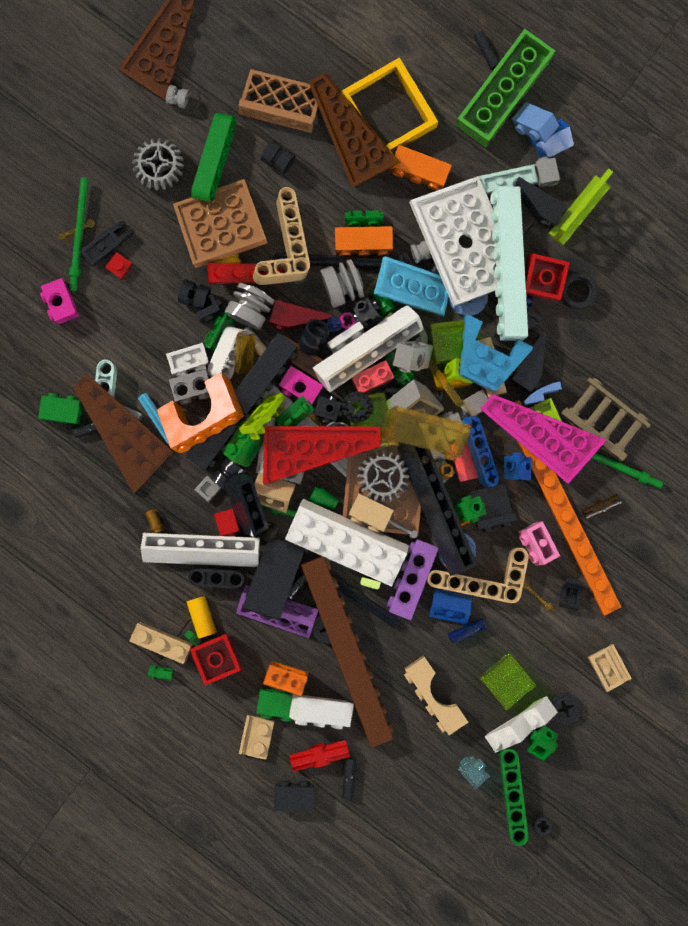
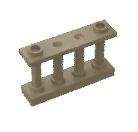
[559,378,651,462]

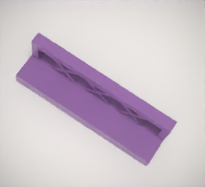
[236,585,318,638]

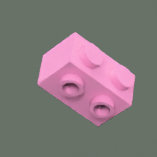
[518,521,560,566]

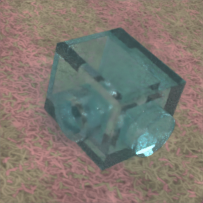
[458,756,490,790]

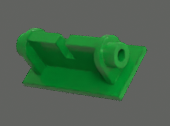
[345,210,383,227]
[204,313,235,352]
[384,348,416,387]
[275,395,315,426]

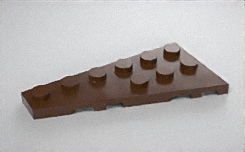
[119,0,195,102]
[309,73,400,187]
[73,373,173,494]

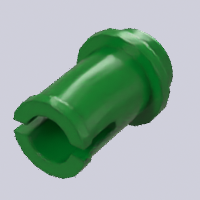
[148,664,173,681]

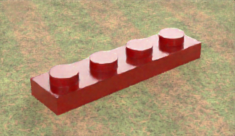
[207,263,283,285]

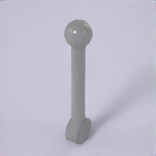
[388,520,418,539]

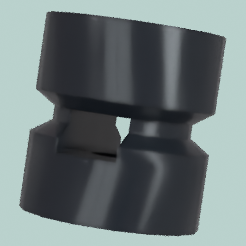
[260,140,296,176]
[178,279,211,310]
[298,319,330,355]
[211,457,246,492]

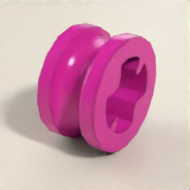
[340,312,356,330]

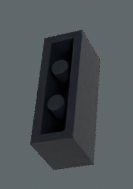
[224,473,269,537]

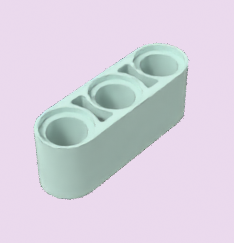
[95,360,117,398]

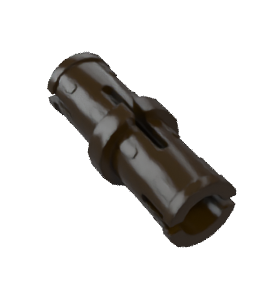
[581,494,622,520]

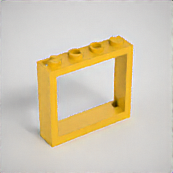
[342,57,438,153]

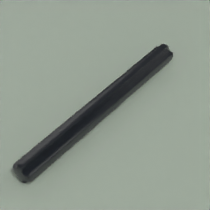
[274,253,383,269]

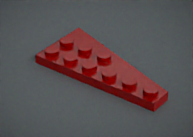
[263,426,381,485]

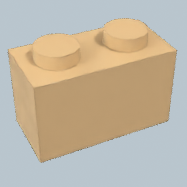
[254,472,296,513]
[349,493,394,533]

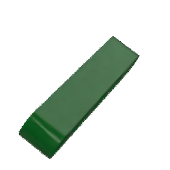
[191,113,236,202]
[499,747,528,846]

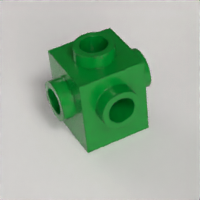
[453,495,487,524]
[527,725,558,761]

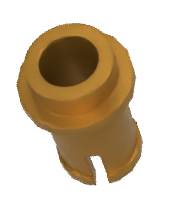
[438,464,454,479]
[145,509,164,534]

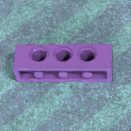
[387,539,439,620]

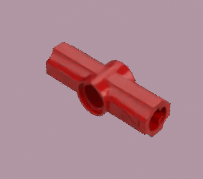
[289,740,350,772]

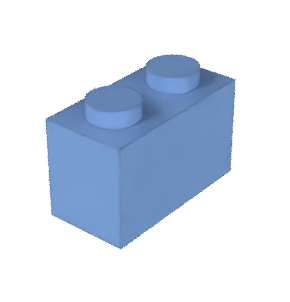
[512,102,559,143]

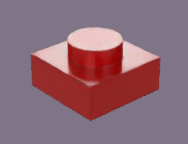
[105,252,133,280]

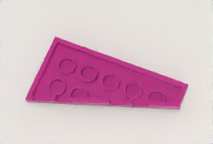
[480,394,606,484]

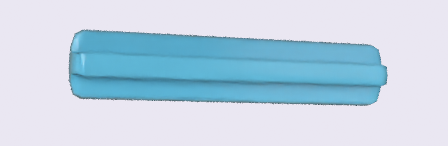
[138,393,169,444]

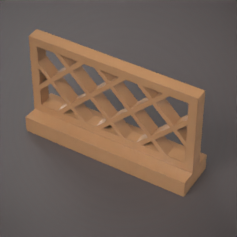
[238,69,318,133]

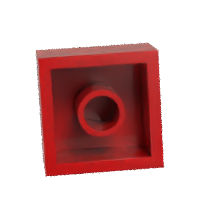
[525,254,570,301]
[190,633,242,686]

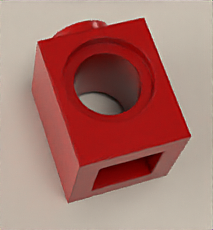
[214,509,240,537]

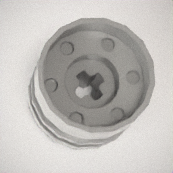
[320,259,364,308]
[224,283,275,330]

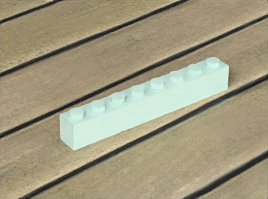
[490,186,528,341]

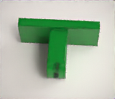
[184,629,201,646]

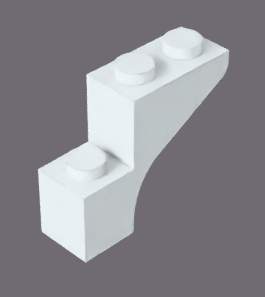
[485,696,557,753]

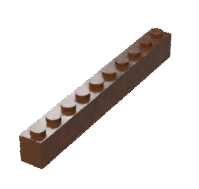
[301,556,394,748]

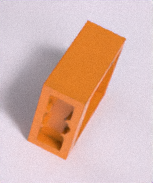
[264,661,309,696]

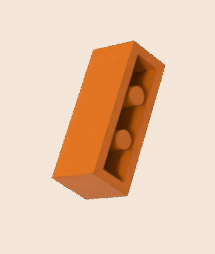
[390,145,452,191]
[335,226,393,257]

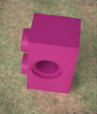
[40,278,79,325]
[279,366,324,406]

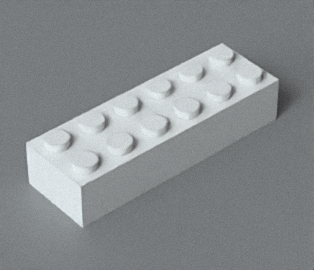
[285,499,409,586]

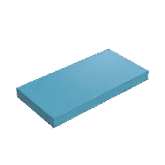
[374,256,449,317]

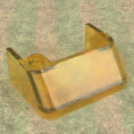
[381,406,471,461]

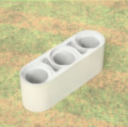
[207,326,248,379]

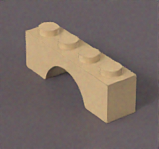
[404,655,468,735]

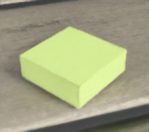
[360,577,381,589]

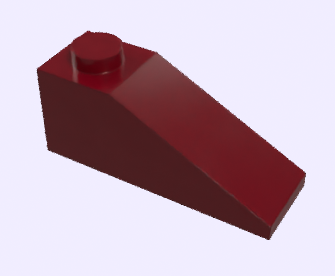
[270,300,331,331]

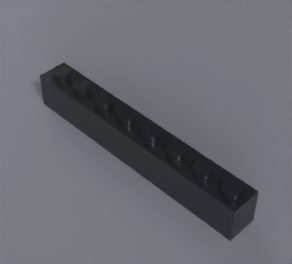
[186,333,298,470]
[390,421,477,576]

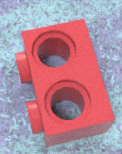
[351,360,394,393]

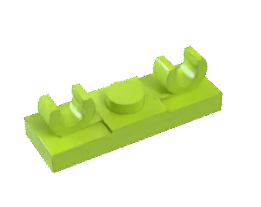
[239,393,285,440]

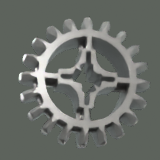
[132,138,184,190]
[357,450,409,502]

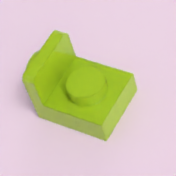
[444,358,473,384]

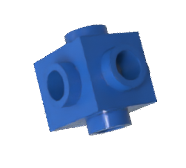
[504,452,532,480]

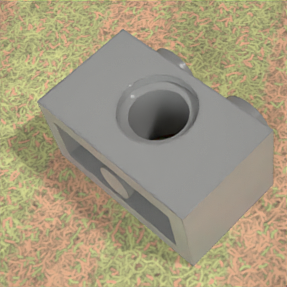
[393,341,433,373]

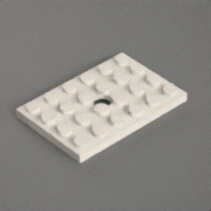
[409,176,497,307]

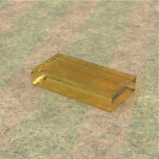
[234,334,256,374]

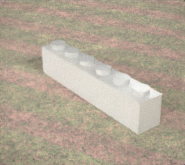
[313,305,424,392]
[141,533,260,567]

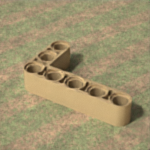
[253,187,310,285]
[427,548,528,603]

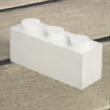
[289,694,354,729]

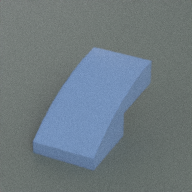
[523,382,562,406]

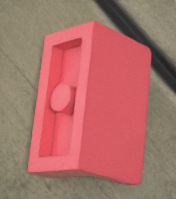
[450,442,478,483]

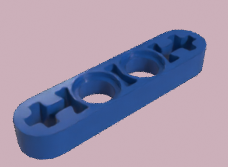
[461,416,499,487]

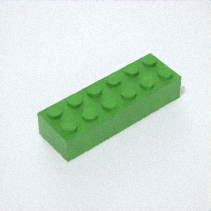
[456,29,555,147]

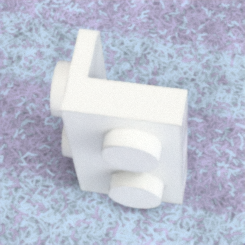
[166,343,209,377]

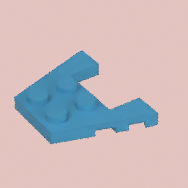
[460,314,533,392]

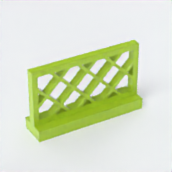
[548,169,613,246]

